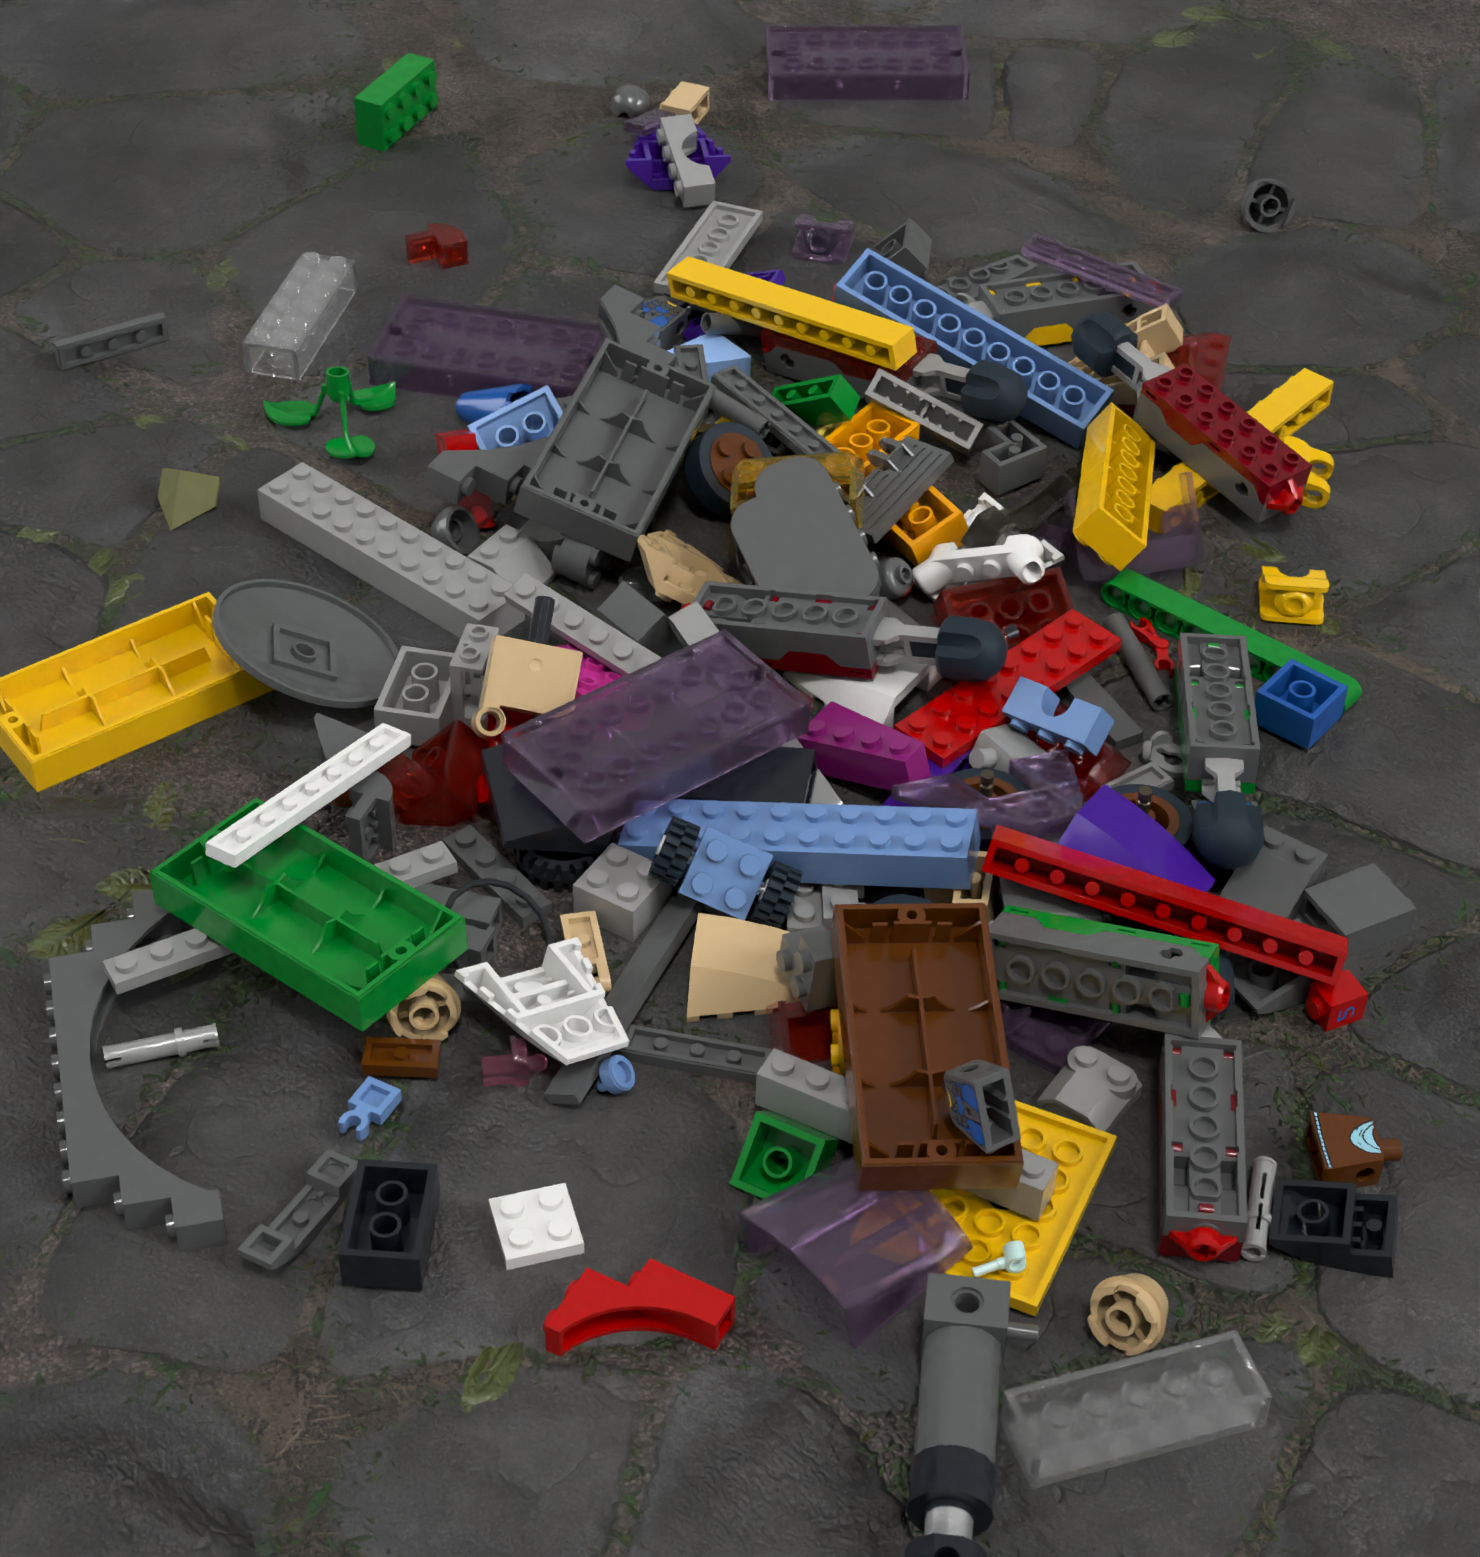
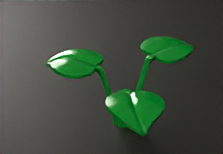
[263,366,396,459]

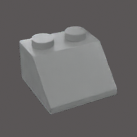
[467,525,557,585]

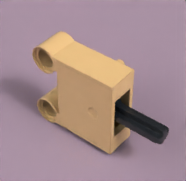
[471,595,583,738]

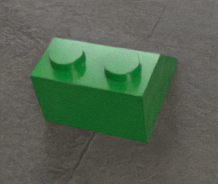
[730,1111,840,1214]

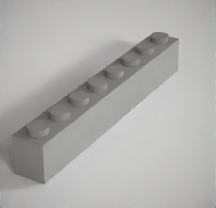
[755,1048,1059,1221]

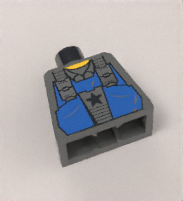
[643,296,691,351]
[942,1059,1021,1153]

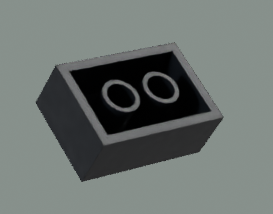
[338,1159,440,1290]

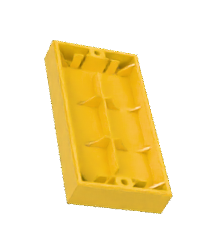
[0,592,275,792]

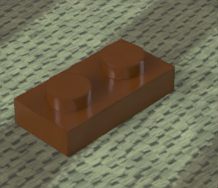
[361,1037,442,1078]

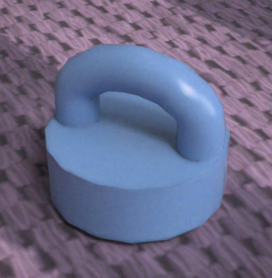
[596,1054,635,1095]

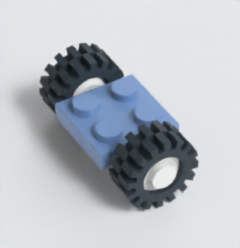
[648,816,803,928]

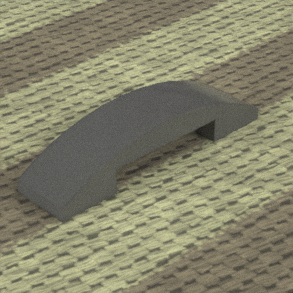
[237,1149,358,1270]

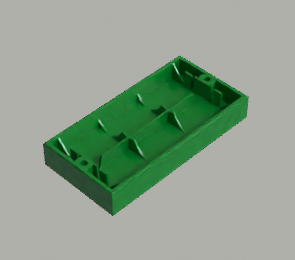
[149,797,468,1032]

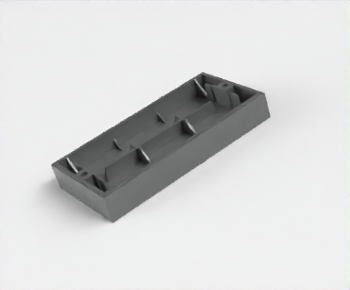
[513,338,717,562]

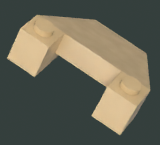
[1068,303,1183,405]

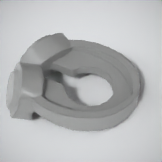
[1142,730,1184,778]

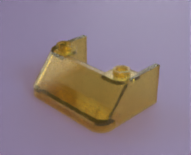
[730,452,864,529]

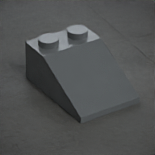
[1220,826,1329,920]

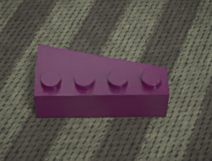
[795,701,931,796]

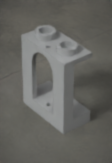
[449,623,500,729]

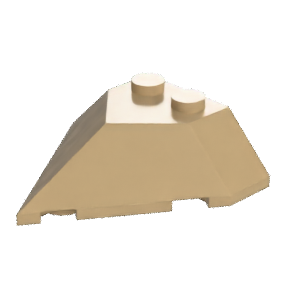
[637,529,744,607]

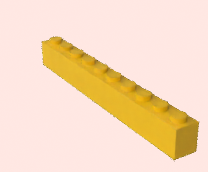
[666,256,917,371]
[1148,368,1334,536]

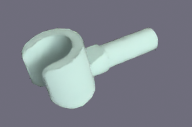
[972,1241,1027,1277]

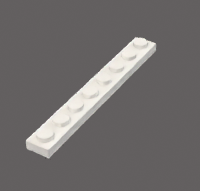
[206,723,411,868]

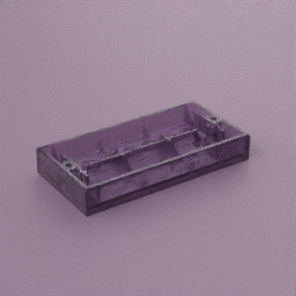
[764,24,970,100]
[367,294,606,399]
[502,629,811,843]

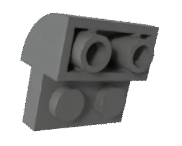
[345,771,397,863]

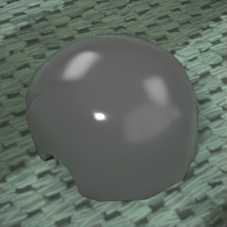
[610,85,651,119]

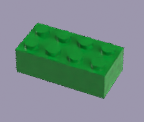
[354,53,438,152]

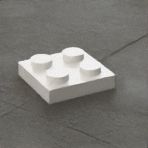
[489,1183,584,1270]

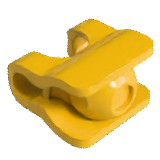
[1283,436,1334,509]
[1258,566,1329,625]

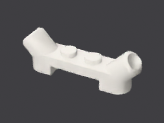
[912,534,1045,595]

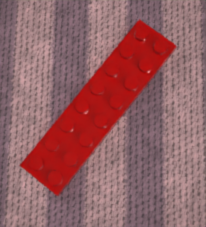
[894,609,1122,769]

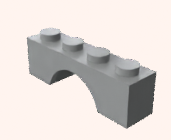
[656,114,716,208]

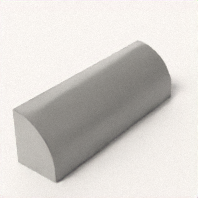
[865,368,984,457]

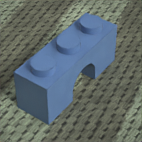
[1002,676,1115,756]

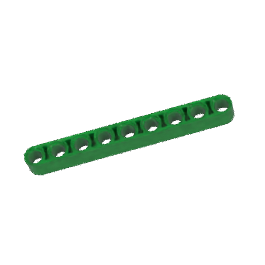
[1101,569,1362,715]

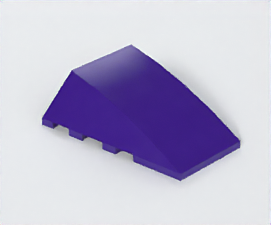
[626,124,731,190]
[1058,784,1216,892]

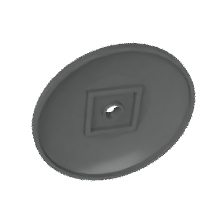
[212,579,399,708]

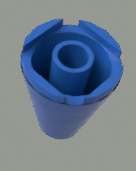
[456,383,533,424]

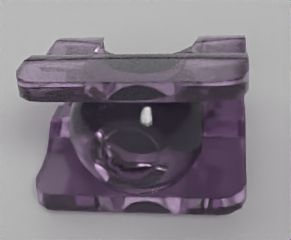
[792,213,854,263]

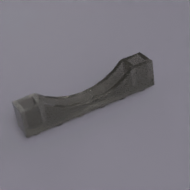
[960,461,1081,549]

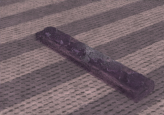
[1021,233,1183,309]

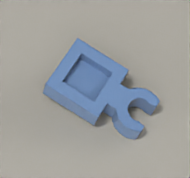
[339,1076,402,1141]

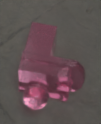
[481,1036,548,1088]

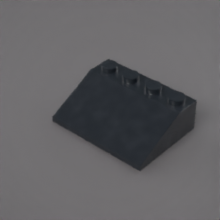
[480,729,616,855]

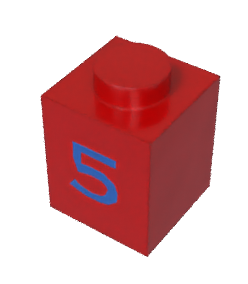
[1305,969,1368,1032]

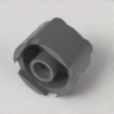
[551,533,616,589]

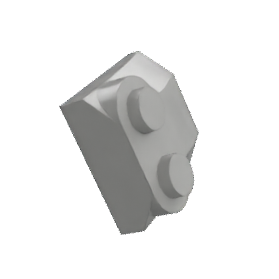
[1037,1046,1143,1133]

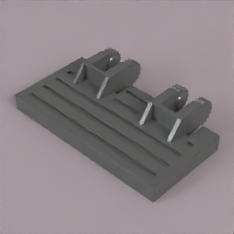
[839,436,954,544]

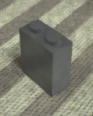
[1299,863,1416,957]

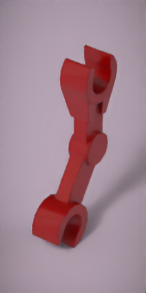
[1130,617,1175,679]

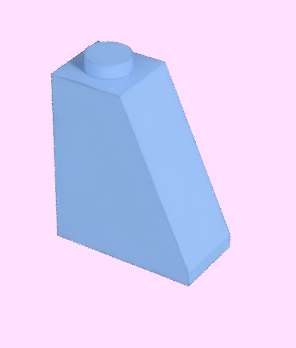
[668,333,751,384]

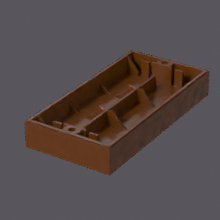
[830,903,1024,1191]

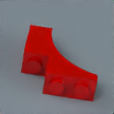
[435,429,495,529]
[543,1258,735,1357]

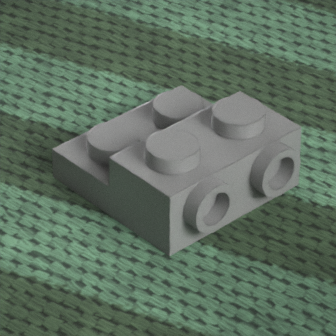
[786,883,866,932]

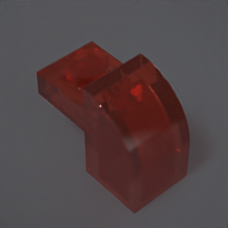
[405,223,469,269]
[375,752,438,814]

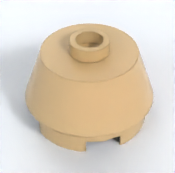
[386,973,461,1041]
[1087,1273,1169,1356]

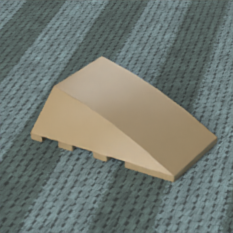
[687,912,836,1022]

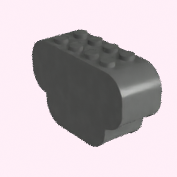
[731,456,882,597]

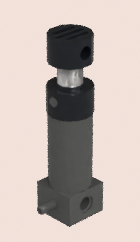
[904,1272,1040,1557]

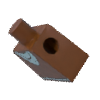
[1304,1112,1402,1188]

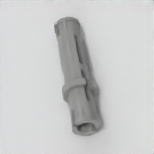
[103,1023,220,1070]
[1241,1156,1277,1262]

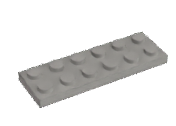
[654,201,763,296]

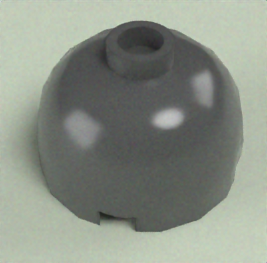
[1239,178,1296,233]

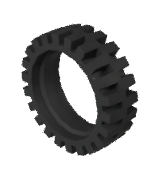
[513,828,617,893]

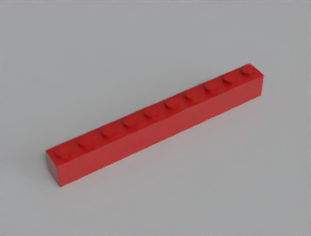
[982,825,1348,986]

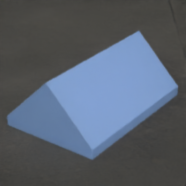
[467,385,563,450]

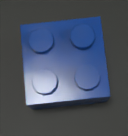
[1255,659,1348,750]

